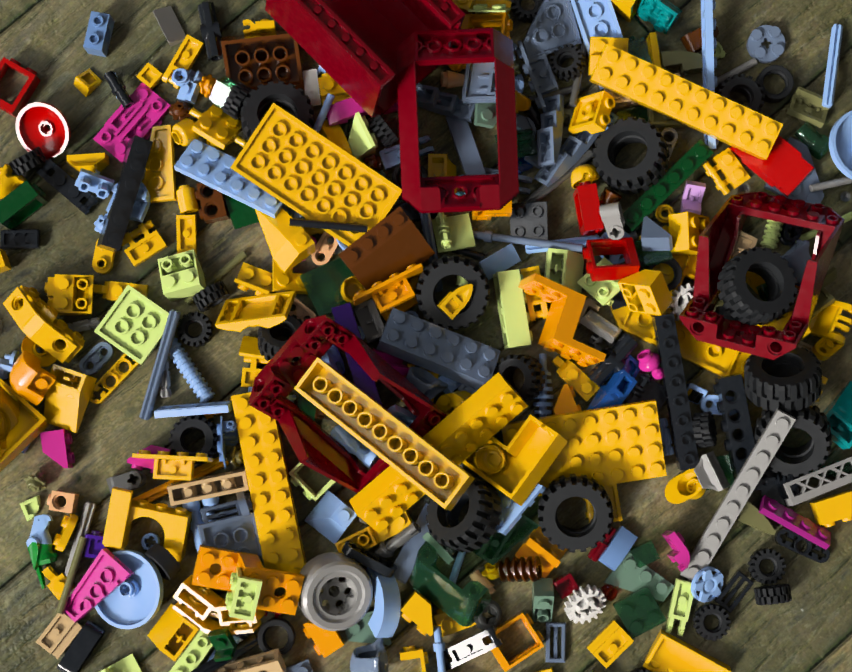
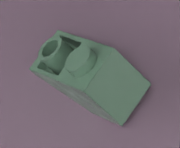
[532,578,554,622]

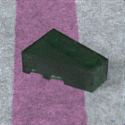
[472,514,539,565]

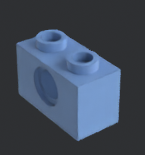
[83,11,114,57]

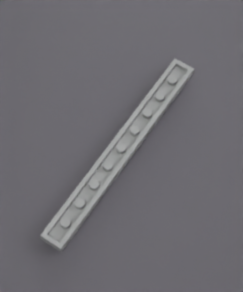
[680,408,796,581]

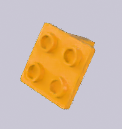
[515,525,568,578]

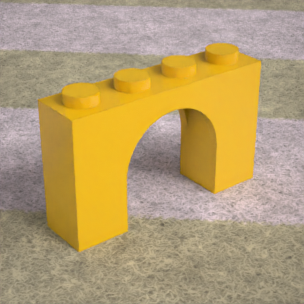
[104,499,192,562]

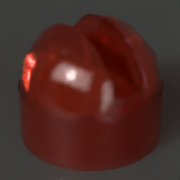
[601,584,618,601]

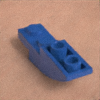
[587,355,640,410]

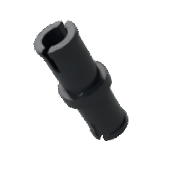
[103,71,134,109]

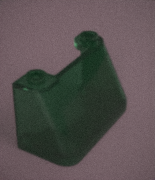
[410,541,492,627]

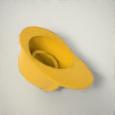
[664,468,706,504]

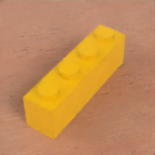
[810,489,852,528]

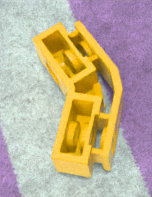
[3,285,85,363]
[172,574,265,635]

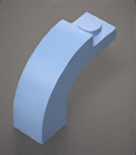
[366,567,401,638]

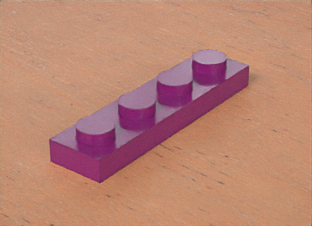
[759,495,831,550]

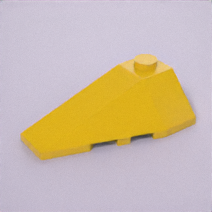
[255,208,315,273]

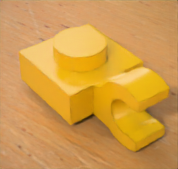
[243,19,276,35]
[41,565,75,600]

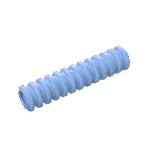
[159,335,215,403]

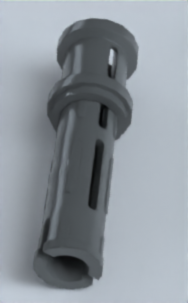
[372,522,421,559]

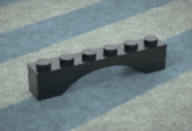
[97,135,153,252]

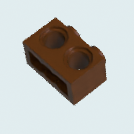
[195,183,229,224]

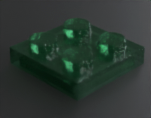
[613,585,667,639]

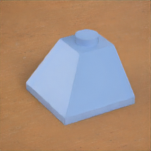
[304,490,357,544]

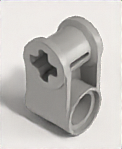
[599,202,625,240]

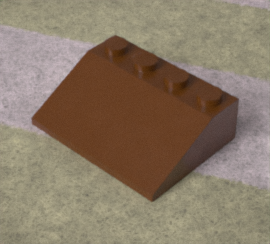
[221,30,304,92]
[338,206,435,290]

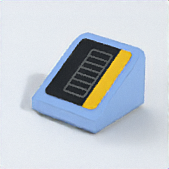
[686,383,708,404]

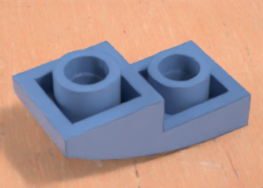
[598,526,638,571]

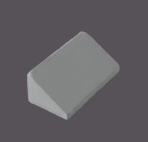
[153,6,186,47]

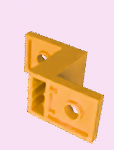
[519,273,606,367]
[191,545,304,615]

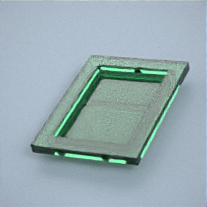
[300,258,354,316]

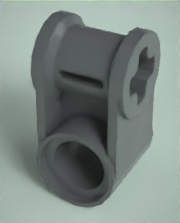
[106,470,147,493]

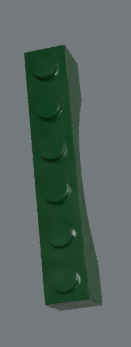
[623,139,714,234]

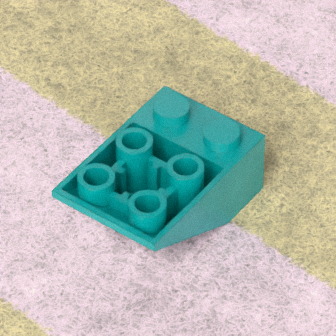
[636,0,683,34]
[823,381,852,449]

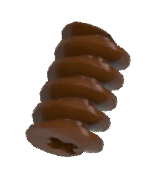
[499,557,542,582]

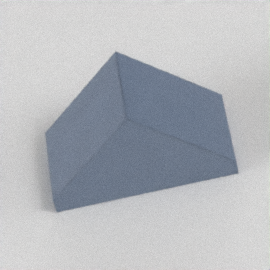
[641,216,673,251]

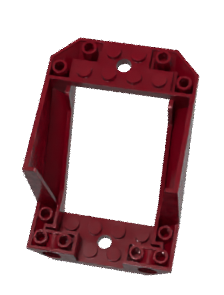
[397,28,519,213]
[679,191,845,360]
[249,315,446,493]

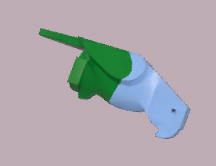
[26,514,58,589]

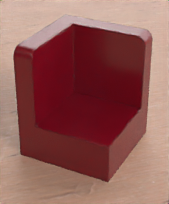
[553,572,579,599]

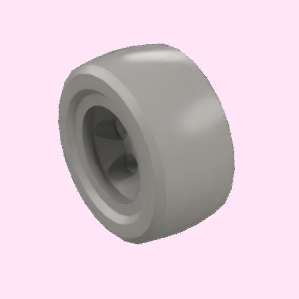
[298,552,373,631]

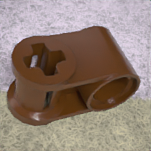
[680,26,719,53]
[599,187,622,205]

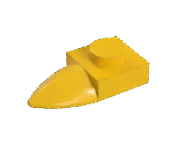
[437,284,473,320]

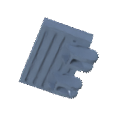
[462,31,517,104]

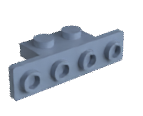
[516,40,559,113]

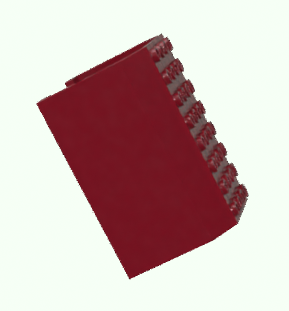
[265,0,466,117]

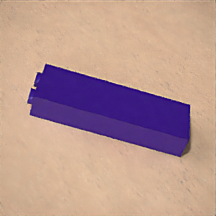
[331,302,383,406]

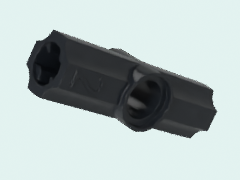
[198,1,223,61]
[587,333,638,387]

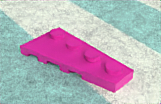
[64,548,134,622]

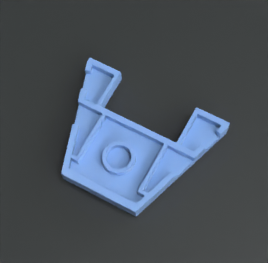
[478,475,546,535]

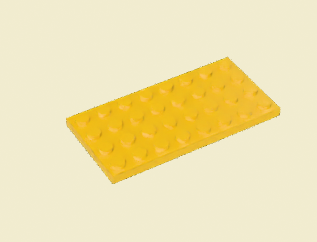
[230,103,402,246]
[502,399,667,496]

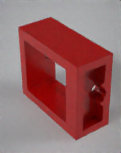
[0,57,41,118]
[573,181,604,237]
[582,237,640,281]

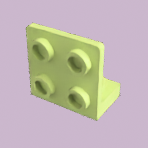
[225,567,263,621]

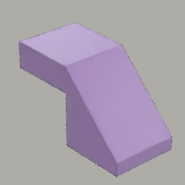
[679,180,706,215]

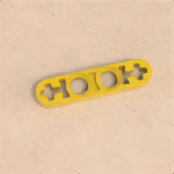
[90,353,140,404]

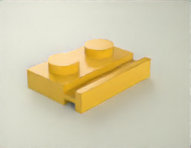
[586,620,634,669]

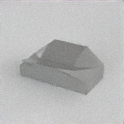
[694,451,730,492]

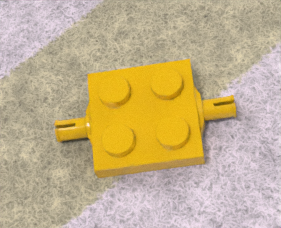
[189,104,247,150]

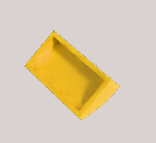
[642,629,732,672]

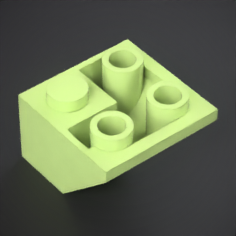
[348,112,378,162]

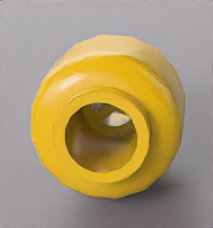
[171,118,200,146]

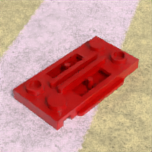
[730,135,814,198]

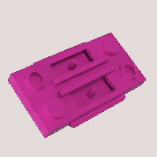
[93,82,171,164]

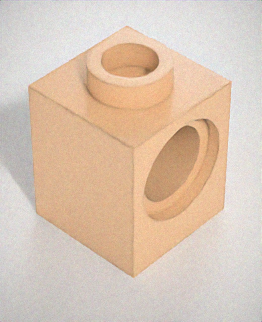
[47,490,80,513]

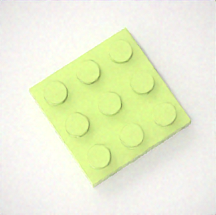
[94,285,169,365]

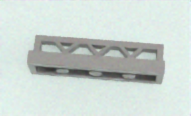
[783,456,852,507]

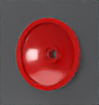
[16,102,70,159]

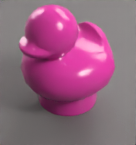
[637,349,664,380]

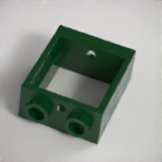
[0,180,48,230]

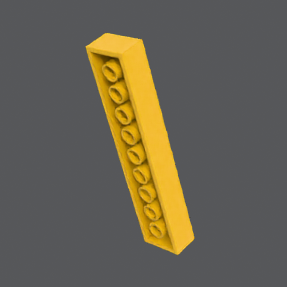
[589,44,783,160]
[294,357,475,511]
[349,372,528,534]
[231,392,306,574]

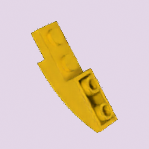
[334,510,412,553]

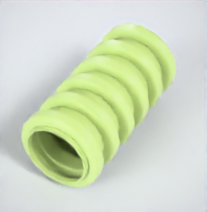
[760,219,784,249]

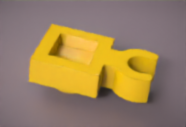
[44,277,55,308]

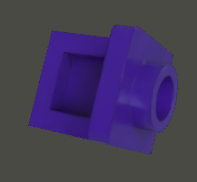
[84,530,107,558]

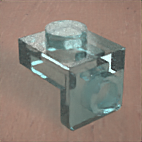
[628,38,652,64]

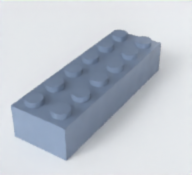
[376,308,501,390]

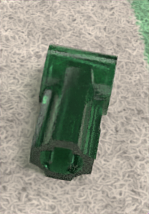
[794,122,830,160]

